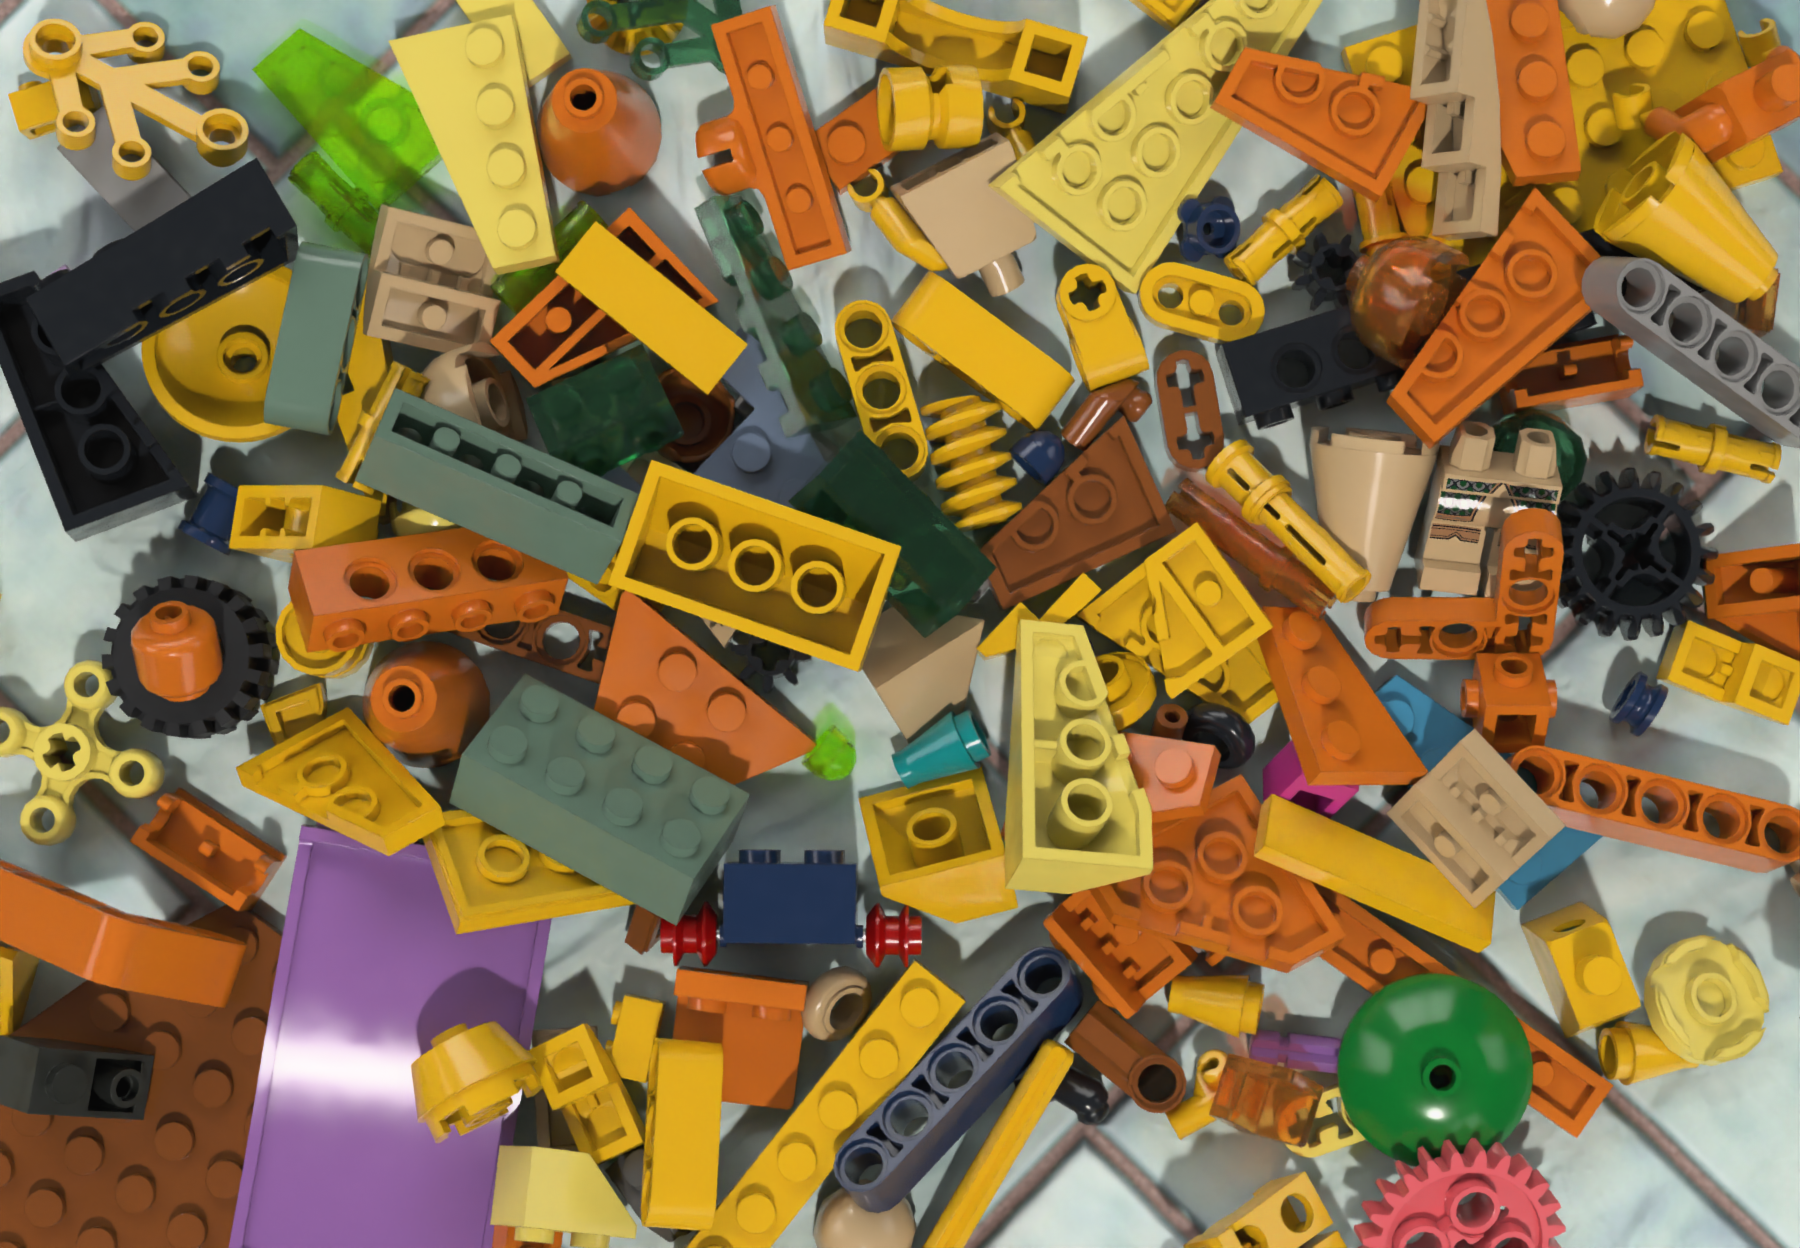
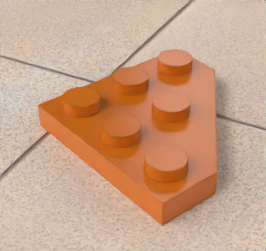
[1089,774,1347,973]

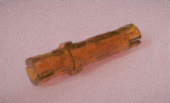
[1165,478,1337,623]

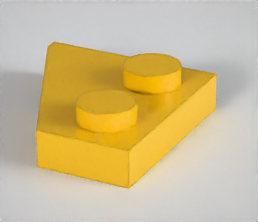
[1144,522,1274,699]

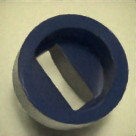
[1009,430,1065,485]

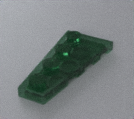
[694,195,857,438]

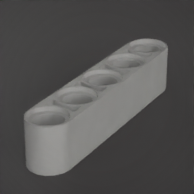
[1582,256,1800,448]

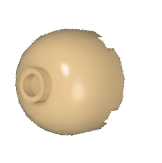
[420,341,528,442]

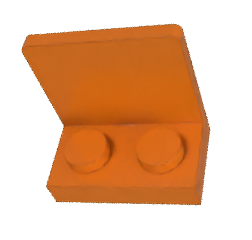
[672,966,809,1110]

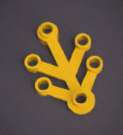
[23,18,249,181]

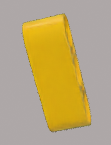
[891,271,1075,431]
[835,300,928,486]
[641,1038,723,1231]

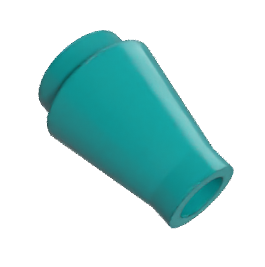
[891,710,991,789]

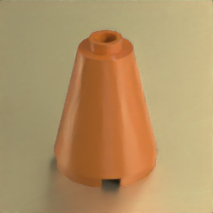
[536,68,662,197]
[362,641,490,768]

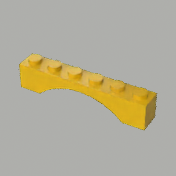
[684,958,966,1248]

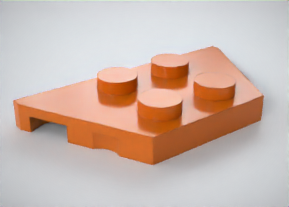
[594,590,817,785]

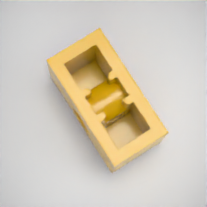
[229,485,382,563]

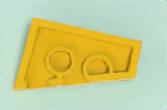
[1075,562,1278,724]
[236,707,446,856]

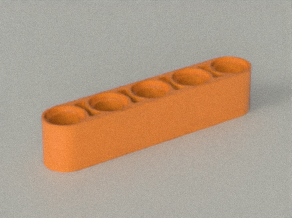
[1505,745,1800,873]

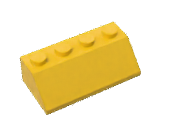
[608,460,902,672]

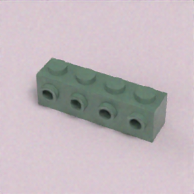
[355,388,639,584]

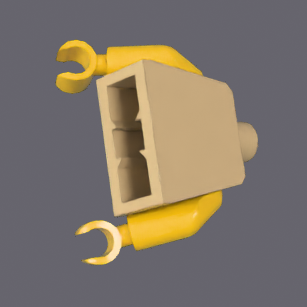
[847,98,1037,297]

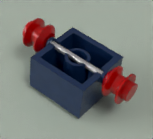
[660,849,922,968]

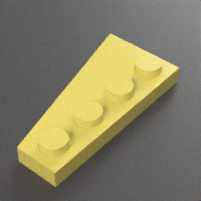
[389,14,560,275]

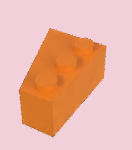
[490,207,719,389]

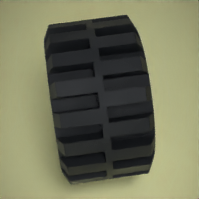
[101,575,279,739]

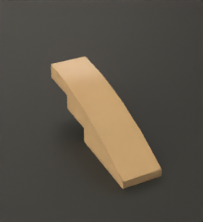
[1410,0,1502,240]

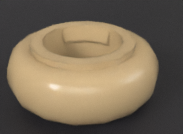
[801,966,872,1042]

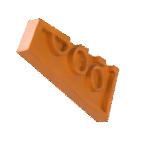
[1386,187,1624,449]

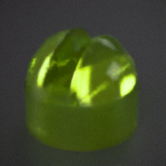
[801,725,857,781]

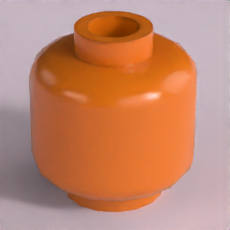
[131,601,223,702]

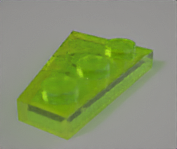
[252,28,443,212]

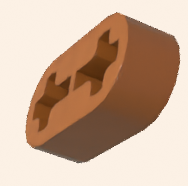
[1154,350,1224,472]

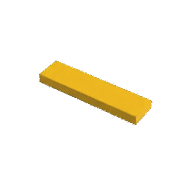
[1254,794,1496,953]

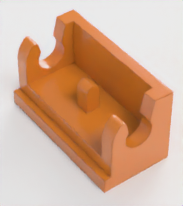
[1499,334,1644,419]
[129,787,287,911]

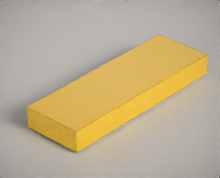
[555,221,748,395]

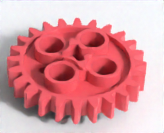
[1354,1138,1566,1248]

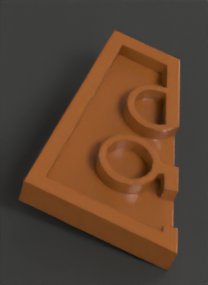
[974,415,1177,611]

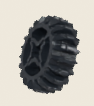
[1557,468,1719,641]

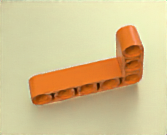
[0,859,248,1008]

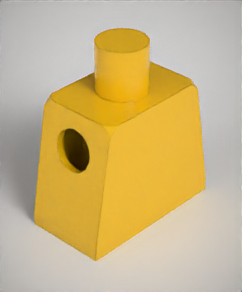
[1520,902,1641,1038]

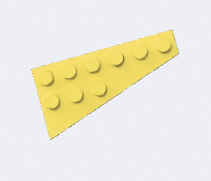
[988,0,1323,294]

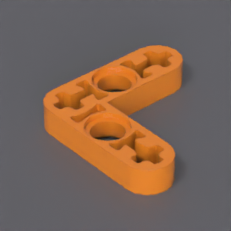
[1364,508,1564,660]

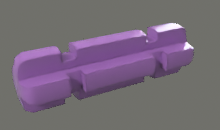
[1249,1029,1341,1073]

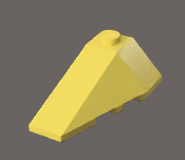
[1005,619,1153,894]

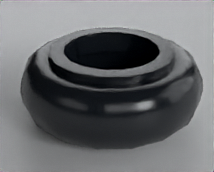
[1182,702,1255,769]

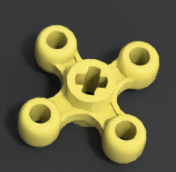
[0,660,165,846]

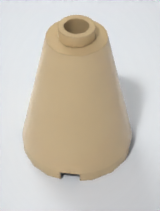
[1309,426,1439,602]

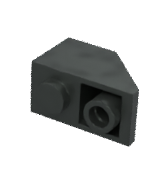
[0,1035,154,1120]

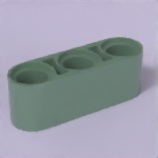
[264,241,369,436]

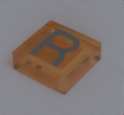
[1734,269,1780,338]

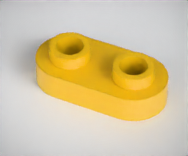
[1138,262,1265,345]

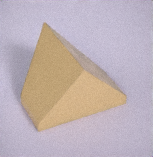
[862,604,985,744]

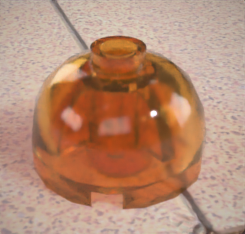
[1346,236,1469,371]

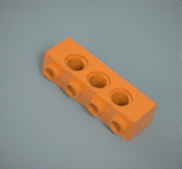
[288,527,569,653]

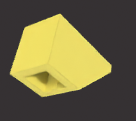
[490,1145,637,1248]

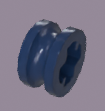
[1609,671,1668,737]

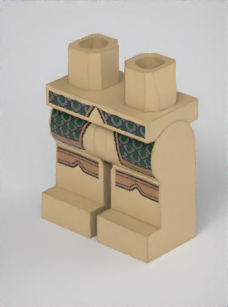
[1414,421,1563,598]

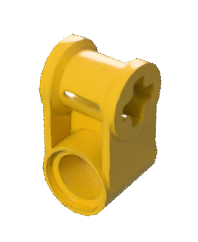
[1055,263,1149,393]

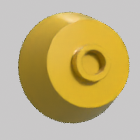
[411,1021,543,1143]

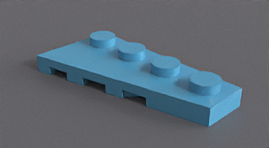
[1374,675,1603,910]

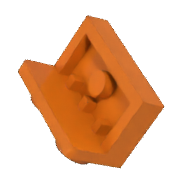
[1043,889,1198,1019]

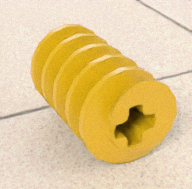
[920,395,1023,534]

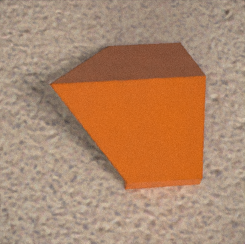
[1702,543,1800,661]

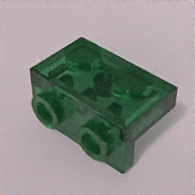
[526,344,684,477]

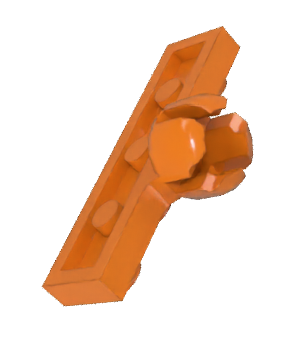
[695,5,852,271]

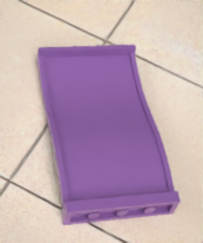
[229,822,552,1248]

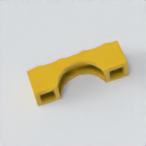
[823,0,1088,115]

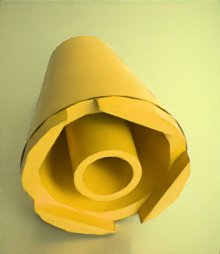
[1593,131,1778,303]

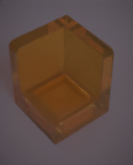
[1209,1053,1324,1148]

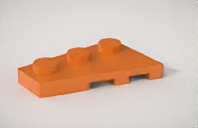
[1210,47,1427,203]

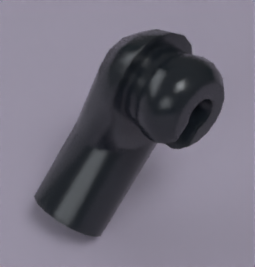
[1013,1065,1109,1125]

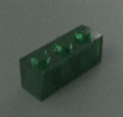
[788,429,997,638]

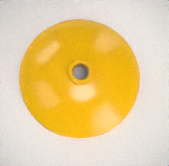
[141,266,292,443]

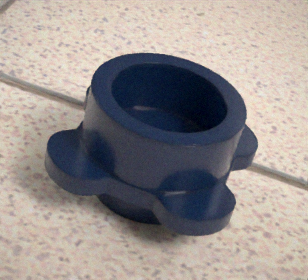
[1177,196,1240,262]

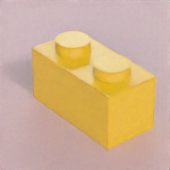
[8,79,102,140]
[604,993,666,1083]

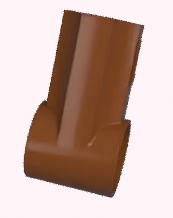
[1064,999,1187,1113]

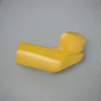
[1165,1049,1238,1140]

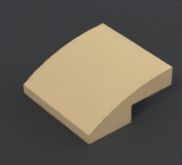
[363,204,501,353]
[1386,729,1566,909]

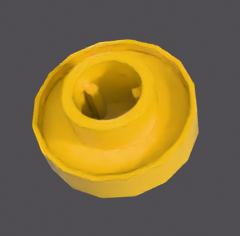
[1095,652,1157,731]

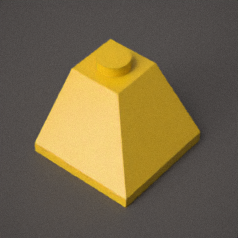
[858,767,1018,923]

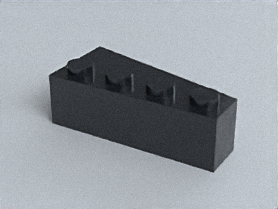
[25,158,299,380]
[0,271,197,542]

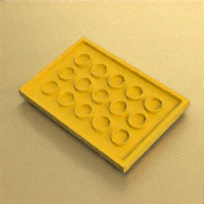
[1341,0,1783,283]

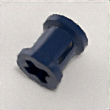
[177,472,238,556]

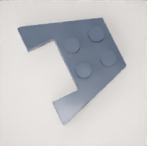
[598,321,844,531]

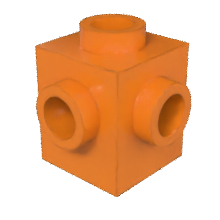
[1460,652,1557,753]

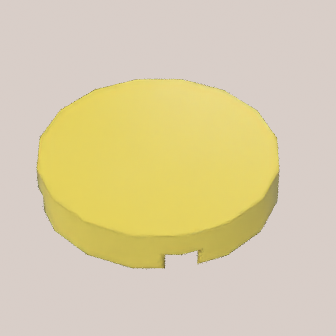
[1644,935,1769,1066]

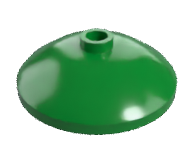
[1337,973,1533,1167]

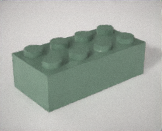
[449,673,750,926]

